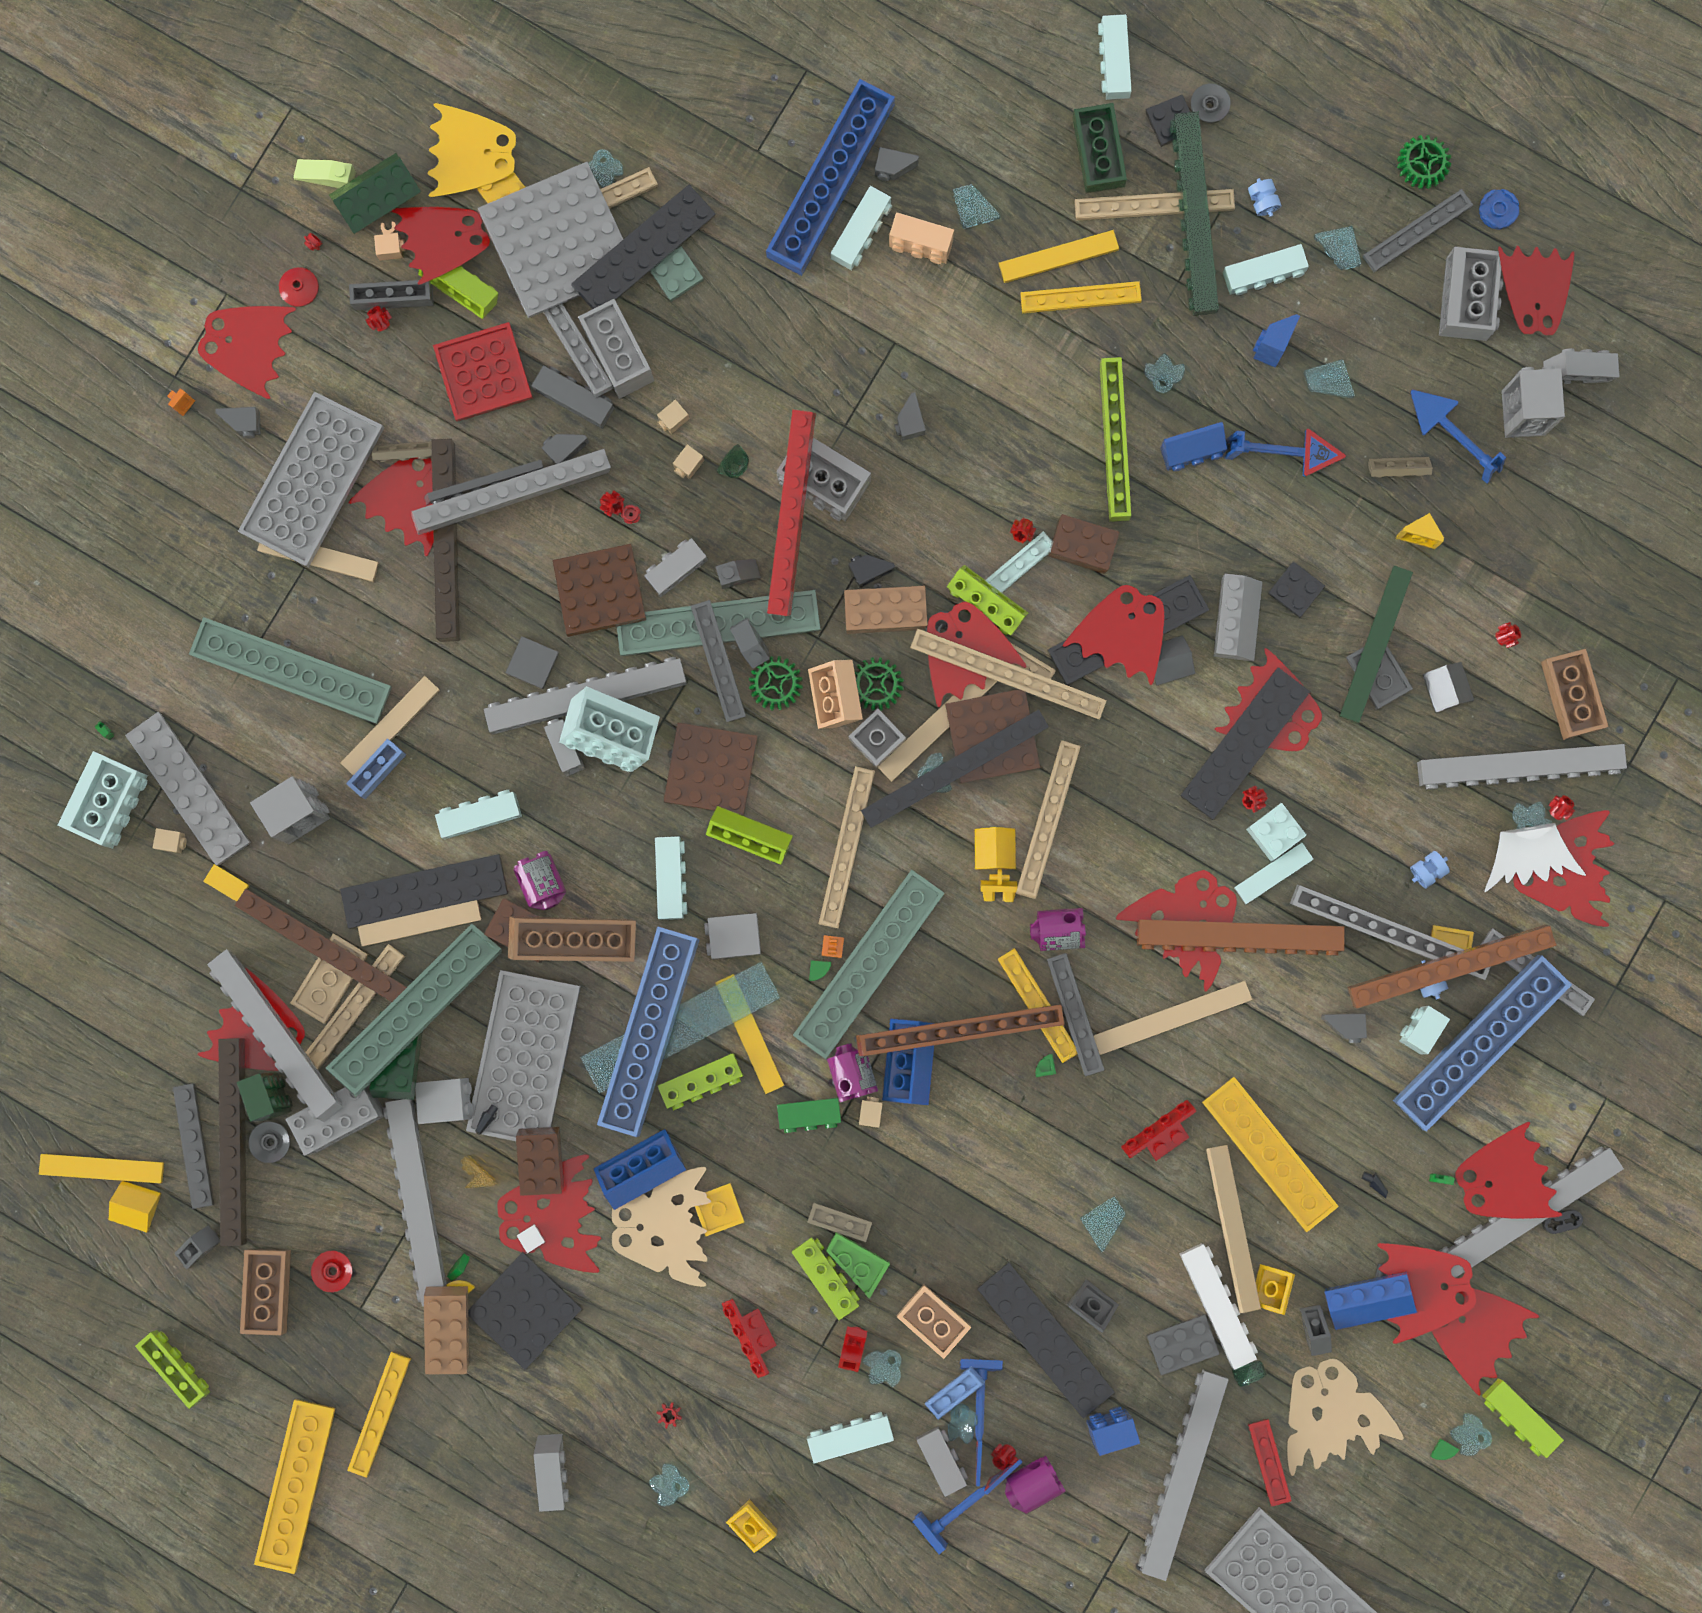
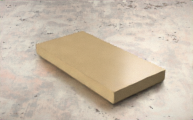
[290,933,369,1024]

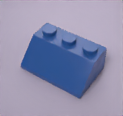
[1253,314,1300,368]
[1160,422,1227,472]

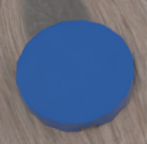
[1479,189,1519,229]

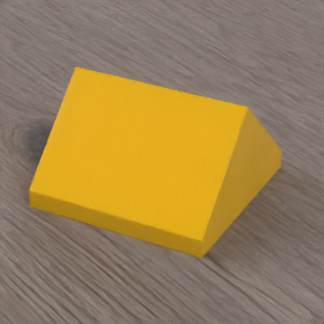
[1396,513,1444,549]
[975,827,1016,870]
[108,1181,161,1233]
[1255,1264,1295,1315]
[726,1499,778,1553]

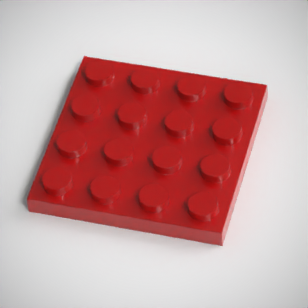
[433,322,533,422]

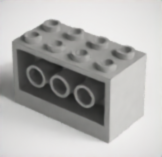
[1439,247,1503,341]
[578,299,654,399]
[1502,366,1565,438]
[776,438,871,522]
[250,776,330,844]
[286,1084,384,1156]

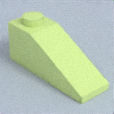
[294,159,356,188]

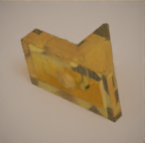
[460,1155,499,1188]

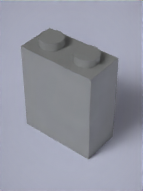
[544,718,585,776]
[704,913,761,960]
[415,1078,473,1124]

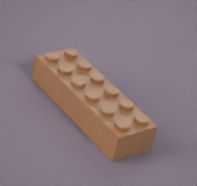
[508,917,636,962]

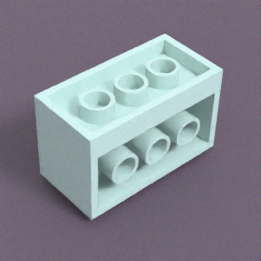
[559,686,660,772]
[58,751,148,849]

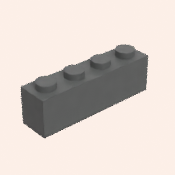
[349,280,434,310]
[531,365,614,429]

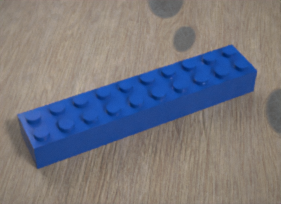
[766,79,895,276]

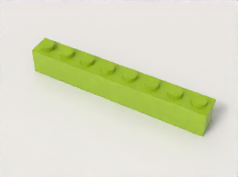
[1100,357,1131,522]

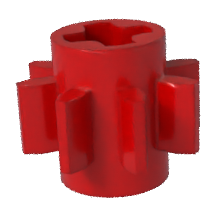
[365,306,392,331]
[599,490,625,517]
[1010,517,1036,543]
[1496,622,1521,648]
[1242,786,1268,813]
[1549,795,1575,820]
[657,1402,682,1429]
[991,1444,1018,1470]

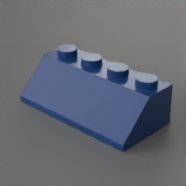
[882,1019,934,1105]
[594,1129,686,1210]
[1325,1271,1417,1330]

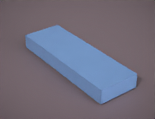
[925,1366,985,1420]

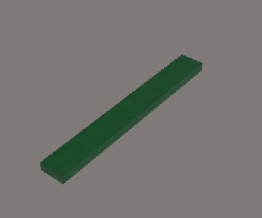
[1339,565,1413,724]

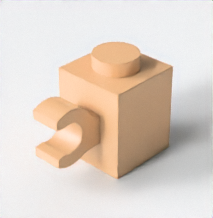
[374,222,406,261]

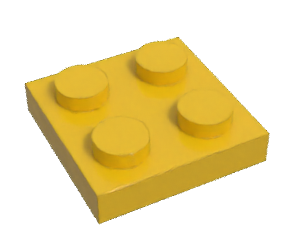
[695,1183,745,1236]

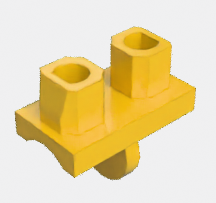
[980,869,1018,902]

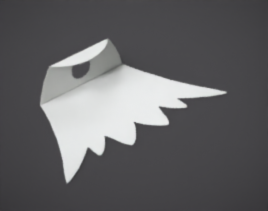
[1484,823,1586,892]

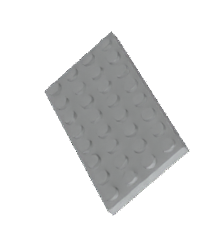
[238,392,385,568]
[466,970,581,1141]
[1204,1507,1377,1613]

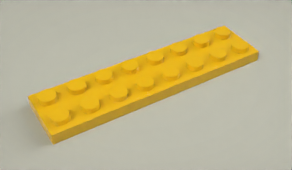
[1202,1077,1339,1232]
[254,1399,336,1574]

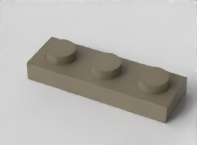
[372,441,432,462]
[1368,457,1433,478]
[807,1203,872,1242]

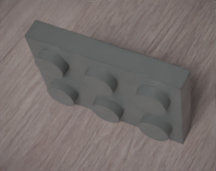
[1346,646,1413,710]
[1146,1314,1219,1375]

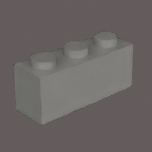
[644,538,708,597]
[916,1426,968,1497]

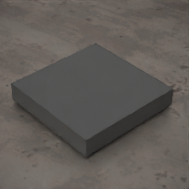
[506,636,559,689]

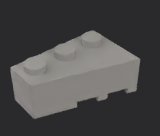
[1543,348,1619,384]
[534,1434,569,1512]

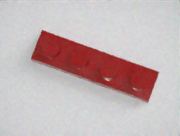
[1248,1418,1291,1507]

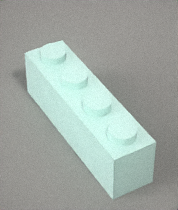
[1098,15,1131,100]
[831,186,892,271]
[1223,244,1309,295]
[435,790,522,840]
[655,837,687,920]
[807,1412,894,1463]

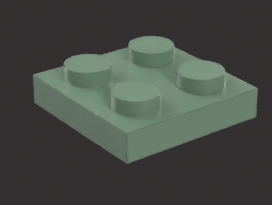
[650,246,704,302]

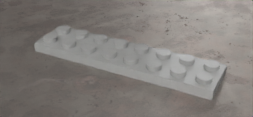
[125,712,251,866]

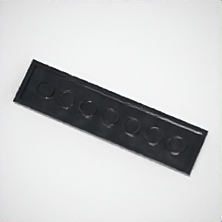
[571,184,716,309]
[1047,575,1209,685]
[1180,667,1311,820]
[340,854,508,929]
[977,1262,1115,1419]

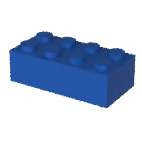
[1086,1406,1140,1456]

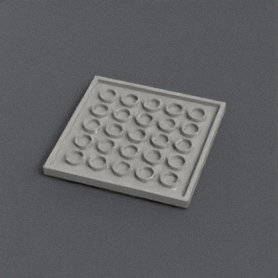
[478,162,623,318]

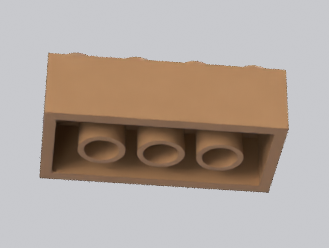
[844,586,927,634]
[1541,649,1608,740]
[240,1248,291,1335]
[424,1286,469,1374]

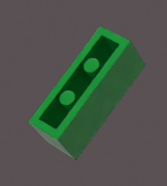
[777,1098,841,1133]

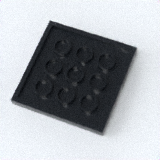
[468,1252,583,1370]

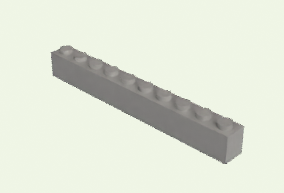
[412,449,611,535]
[484,657,687,735]
[1417,744,1627,789]
[1290,885,1491,980]
[207,949,344,1122]
[383,1099,447,1307]
[1439,1146,1624,1278]
[1138,1369,1229,1581]

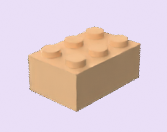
[889,212,954,264]
[808,660,863,729]
[897,1284,971,1359]

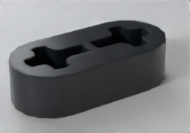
[1542,1210,1583,1234]

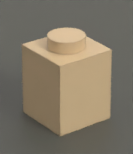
[657,399,689,434]
[673,444,704,479]
[153,828,187,854]
[859,1097,882,1127]

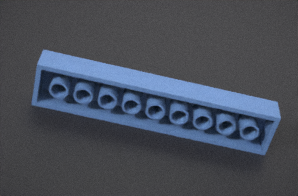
[597,927,699,1137]
[1393,955,1572,1132]

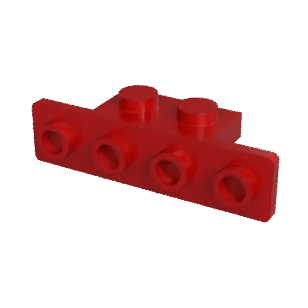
[1121,1100,1196,1161]
[722,1299,777,1378]

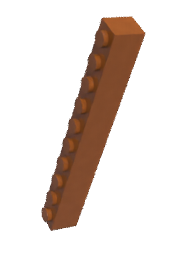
[1137,920,1344,956]
[1347,925,1557,1008]
[856,1005,1064,1056]

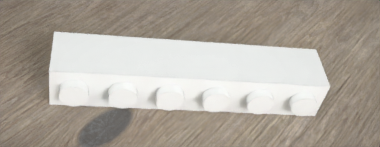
[1179,1243,1258,1370]

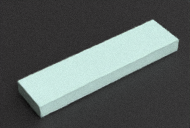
[986,531,1052,593]
[1234,843,1313,905]

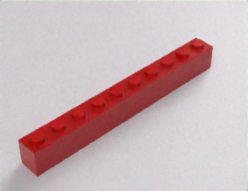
[767,410,816,616]

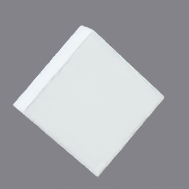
[517,1224,546,1253]

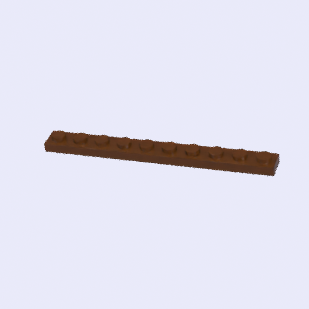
[234,888,407,1002]

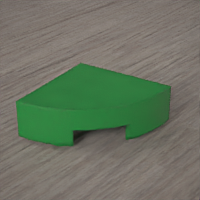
[95,721,115,740]
[809,960,831,981]
[1035,1054,1056,1077]
[1429,1173,1455,1185]
[447,1253,470,1280]
[1430,1438,1459,1460]

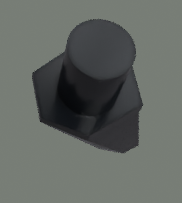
[475,1104,498,1135]
[1361,1171,1388,1199]

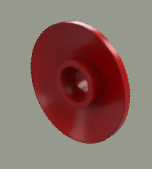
[279,267,319,307]
[311,1251,353,1292]

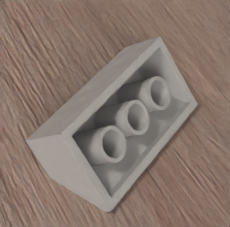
[1213,574,1262,661]

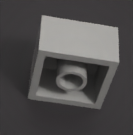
[848,709,906,768]

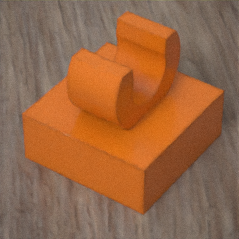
[167,389,195,416]
[821,935,844,958]

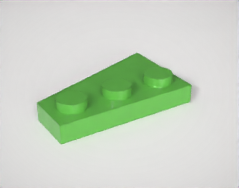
[826,1232,890,1299]

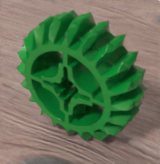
[1397,135,1452,189]
[749,656,803,711]
[855,657,904,712]

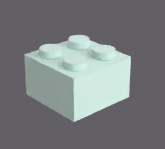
[1246,803,1306,861]
[1400,1006,1450,1054]

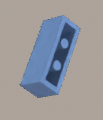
[346,738,406,799]

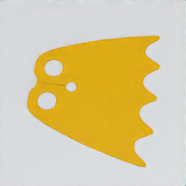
[428,103,516,197]

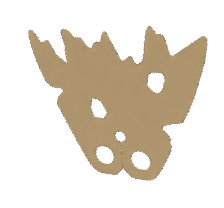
[612,1167,711,1287]
[1287,1359,1404,1476]

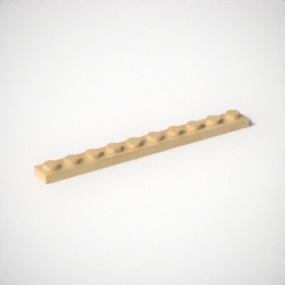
[910,629,1107,720]

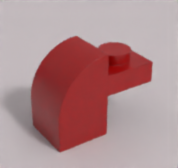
[838,1326,868,1372]

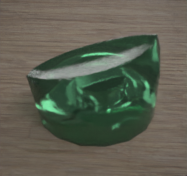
[717,444,749,478]
[1232,1360,1267,1387]

